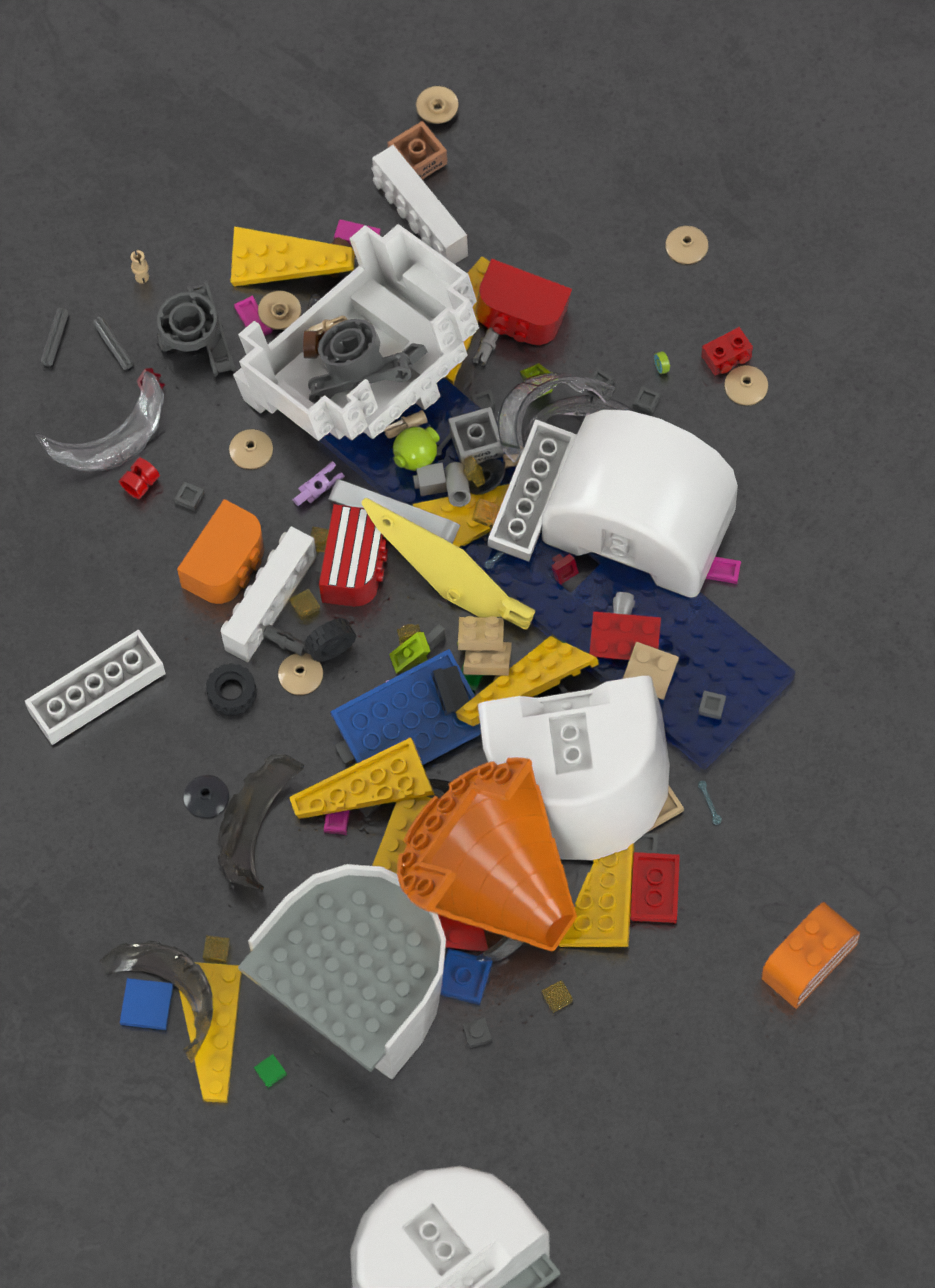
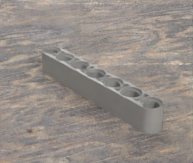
[328,479,460,544]

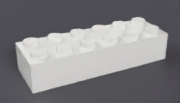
[372,145,468,264]
[487,419,577,562]
[221,526,317,662]
[25,630,166,745]

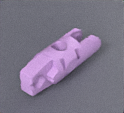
[292,461,345,506]

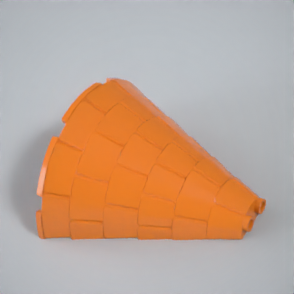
[397,757,577,952]

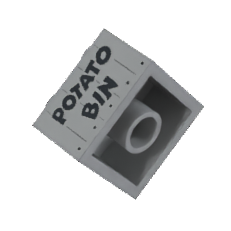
[449,407,504,467]

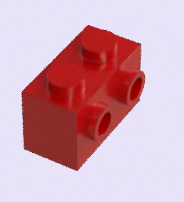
[701,327,753,376]

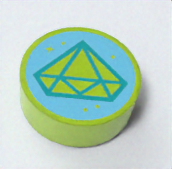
[654,351,670,374]

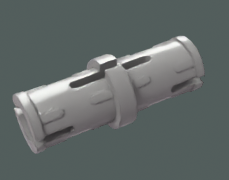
[473,328,499,366]

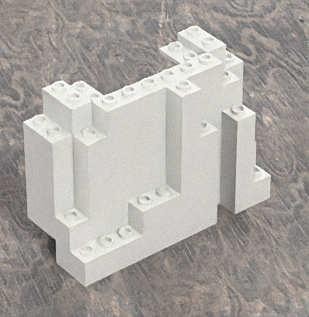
[233,224,479,441]

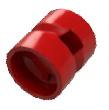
[119,457,160,499]

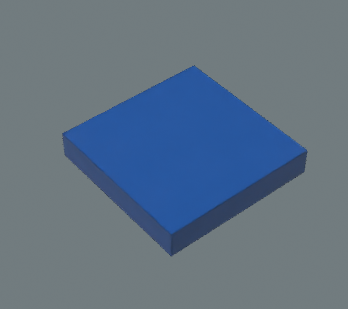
[440,948,493,1005]
[120,978,174,1030]

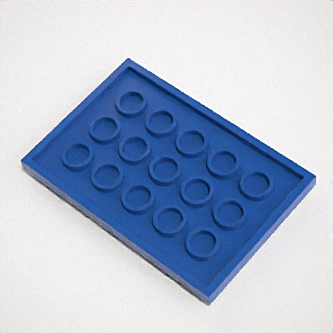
[330,649,481,765]

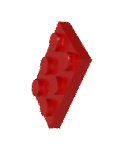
[590,611,661,660]
[630,852,680,923]

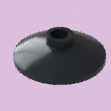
[467,459,505,495]
[184,775,229,818]

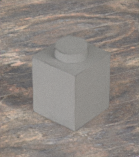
[413,463,447,496]

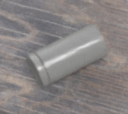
[444,462,471,507]

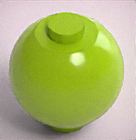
[393,427,440,471]

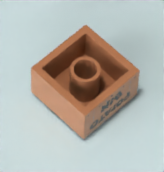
[388,121,447,179]

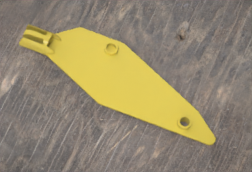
[362,498,535,630]

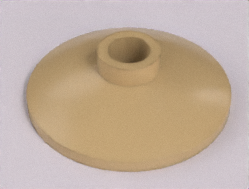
[416,86,458,124]
[666,226,708,264]
[258,291,301,330]
[725,366,768,405]
[229,429,273,470]
[278,653,323,695]

